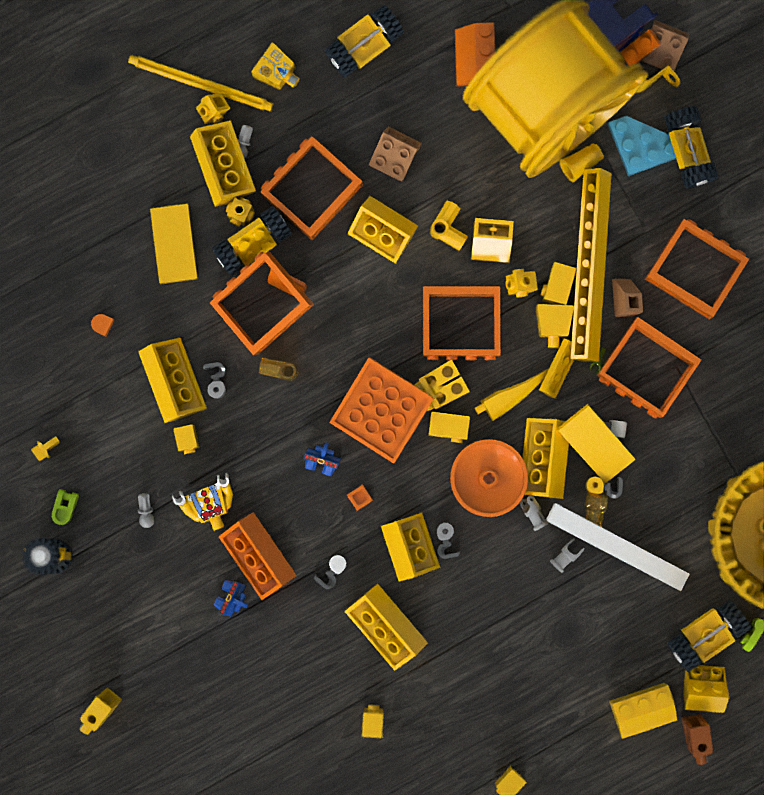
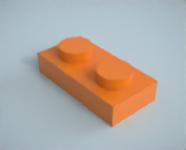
[620,29,662,67]

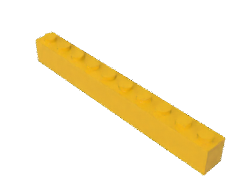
[571,168,612,362]

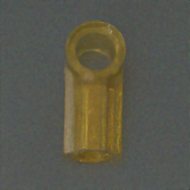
[259,358,298,381]
[585,492,608,528]

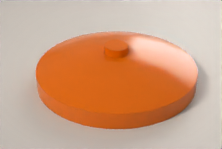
[450,439,528,517]

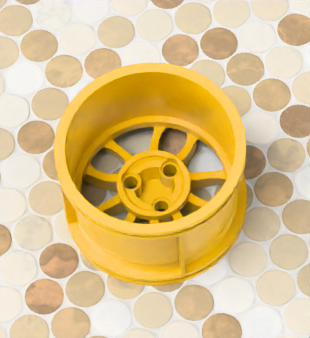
[463,0,648,178]

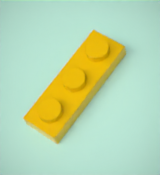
[539,339,574,399]

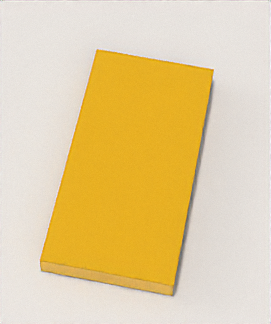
[150,204,198,284]
[557,404,635,483]

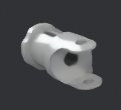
[520,495,549,531]
[550,539,585,573]

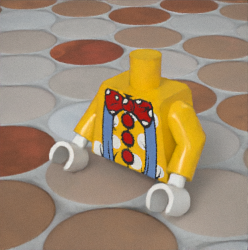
[172,473,233,531]

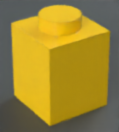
[174,424,200,455]
[495,766,526,795]

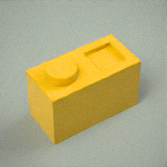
[540,262,577,305]
[428,412,470,443]
[362,705,383,738]

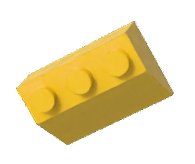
[347,196,418,264]
[381,513,440,582]
[609,683,677,739]

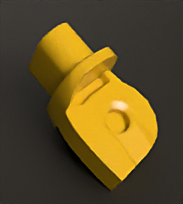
[31,436,60,461]

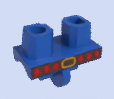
[304,442,341,476]
[214,580,248,617]

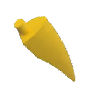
[475,368,549,421]

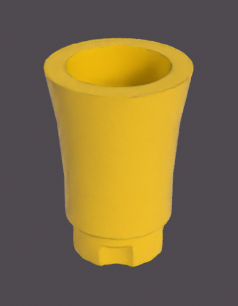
[559,143,604,182]

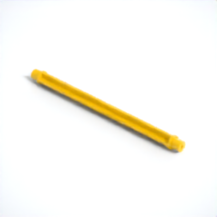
[129,55,273,111]

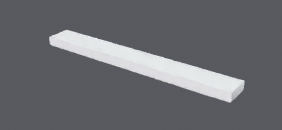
[546,503,689,591]

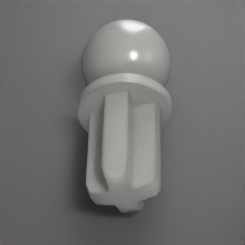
[237,125,253,159]
[138,493,155,528]

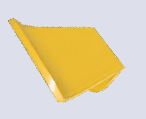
[636,65,680,93]

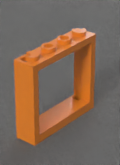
[261,136,363,240]
[645,219,749,319]
[210,252,314,355]
[423,286,500,361]
[597,317,701,419]

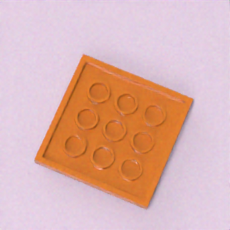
[329,357,435,463]

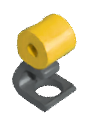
[585,477,623,499]

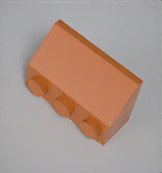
[455,23,495,86]

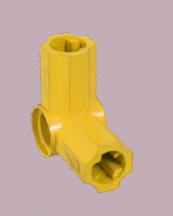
[430,201,468,251]

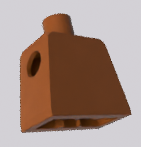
[681,714,713,765]

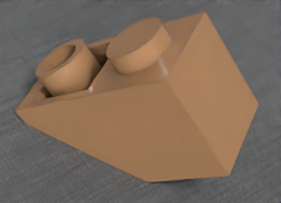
[612,279,643,317]

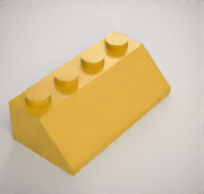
[190,121,256,207]
[138,338,207,423]
[523,418,569,499]
[345,584,428,671]

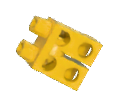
[414,359,470,411]

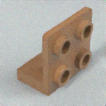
[642,20,689,71]
[369,126,422,181]

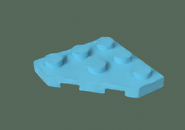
[608,116,676,176]

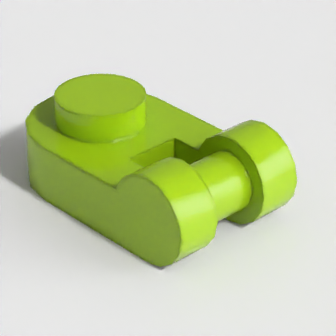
[52,489,79,525]
[740,618,764,652]

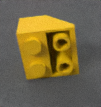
[471,218,514,263]
[683,665,729,713]

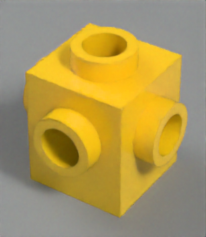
[196,92,230,124]
[226,198,255,227]
[506,269,538,298]

